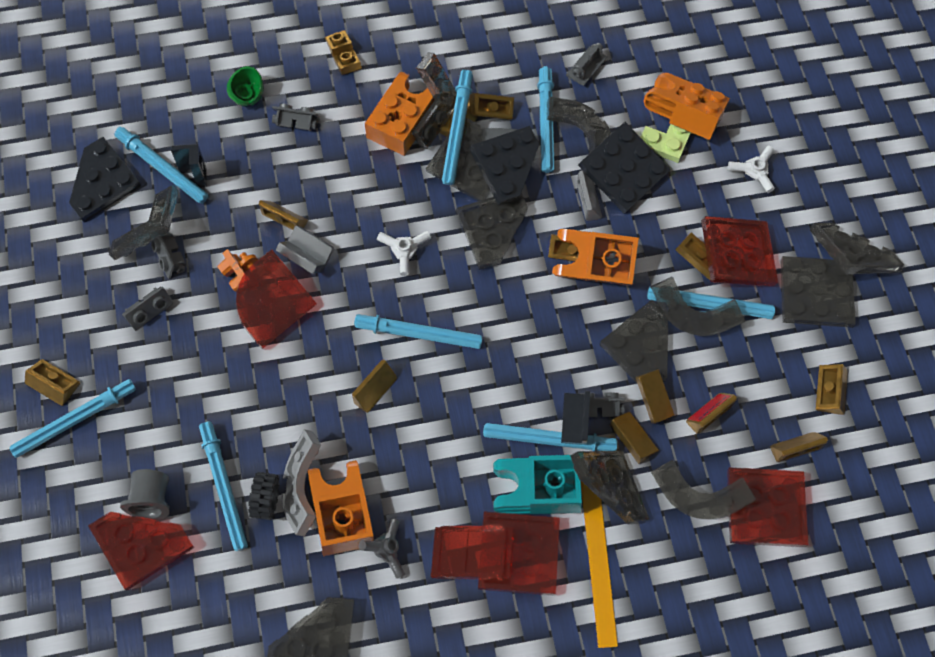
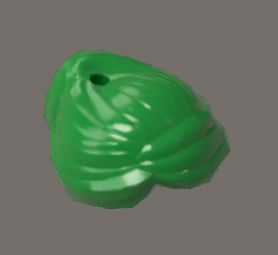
[227,66,264,106]

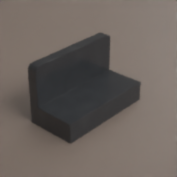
[171,144,207,188]
[561,391,590,445]

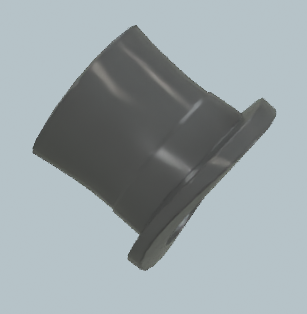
[120,469,170,522]

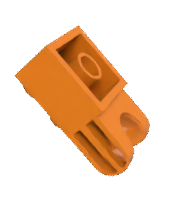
[365,72,440,156]
[644,73,730,140]
[552,229,639,286]
[308,460,373,556]

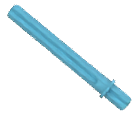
[537,66,554,174]
[442,70,473,185]
[114,127,208,204]
[647,286,775,319]
[354,314,483,349]
[9,379,136,458]
[199,421,248,551]
[483,423,617,453]

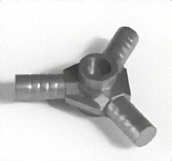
[359,519,405,579]

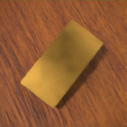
[325,30,362,75]

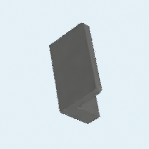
[276,226,334,274]

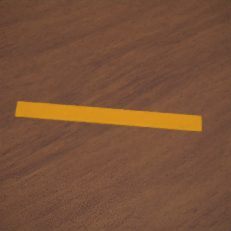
[578,453,618,648]

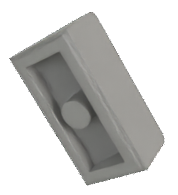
[577,171,602,221]

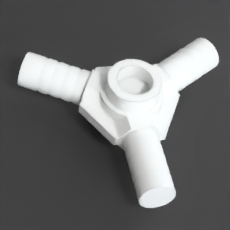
[728,146,775,193]
[377,231,431,276]

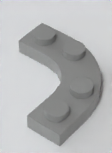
[282,429,321,537]

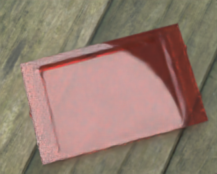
[431,526,514,580]

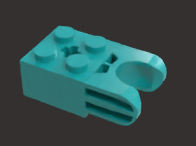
[493,455,582,515]

